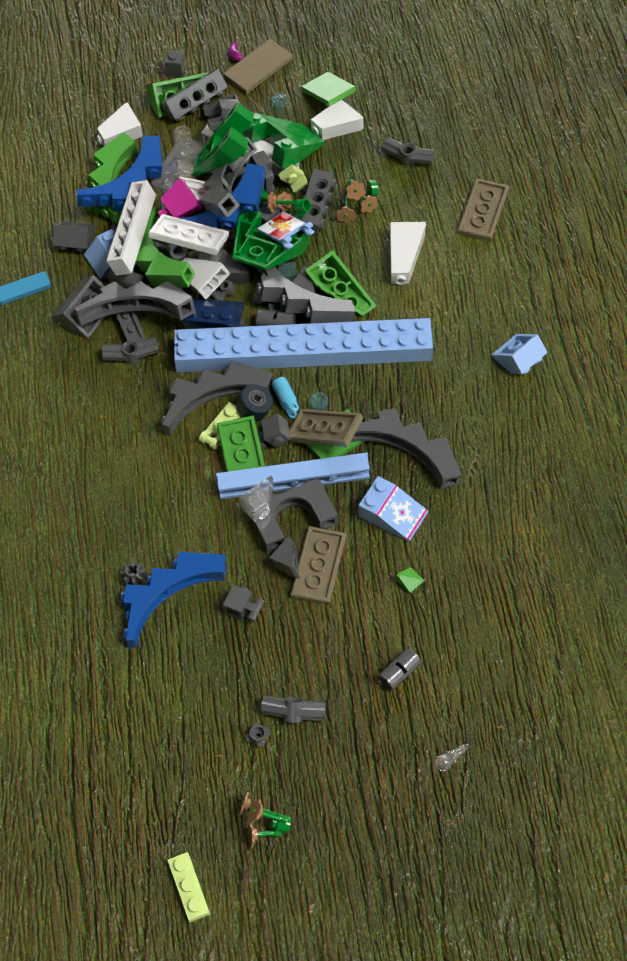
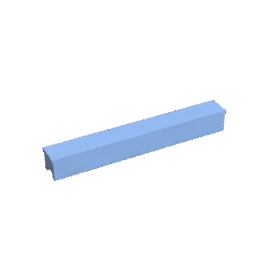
[216,452,370,499]

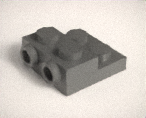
[251,150,275,195]

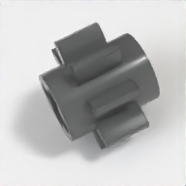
[121,561,146,585]

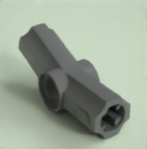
[382,137,434,166]
[102,337,159,365]
[261,695,325,723]

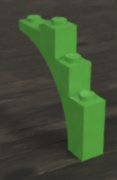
[85,133,137,226]
[135,207,195,287]

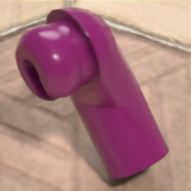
[228,42,243,62]

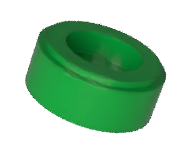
[367,180,378,197]

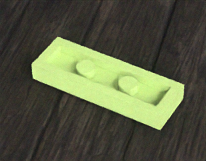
[168,852,210,923]

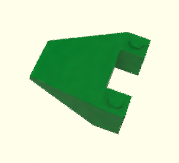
[191,102,254,177]
[242,113,325,169]
[232,211,310,270]

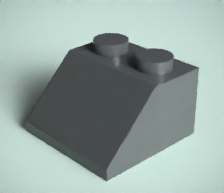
[53,221,97,251]

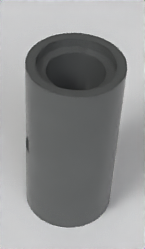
[108,269,148,288]
[256,309,295,326]
[378,648,421,691]

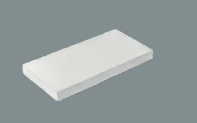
[149,214,229,255]

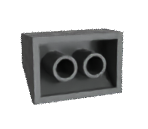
[53,275,105,339]

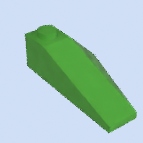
[145,72,210,117]
[305,250,376,317]

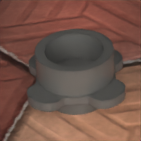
[246,723,271,747]

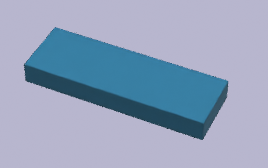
[0,271,52,305]

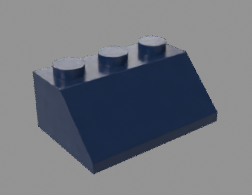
[181,298,244,329]

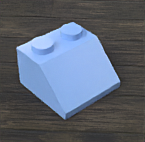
[84,229,115,280]
[491,334,548,375]

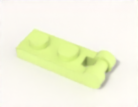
[199,402,243,450]

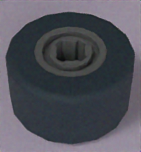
[236,384,273,421]

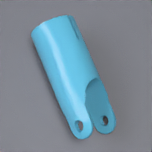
[271,377,299,419]

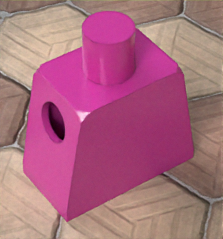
[158,178,203,218]

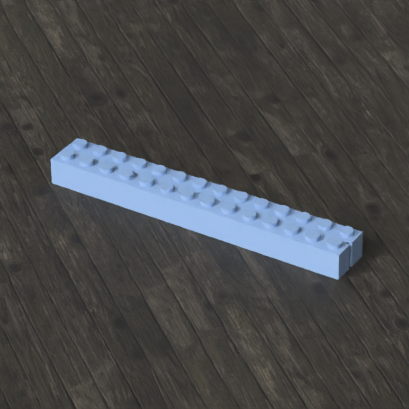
[175,318,433,372]

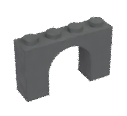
[248,478,338,553]

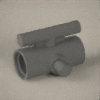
[155,240,190,260]

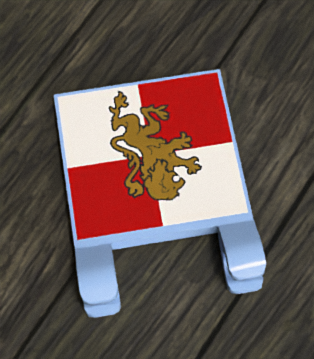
[257,212,314,250]

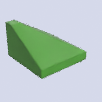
[396,567,424,593]

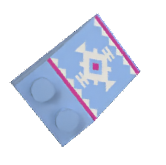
[359,476,428,542]

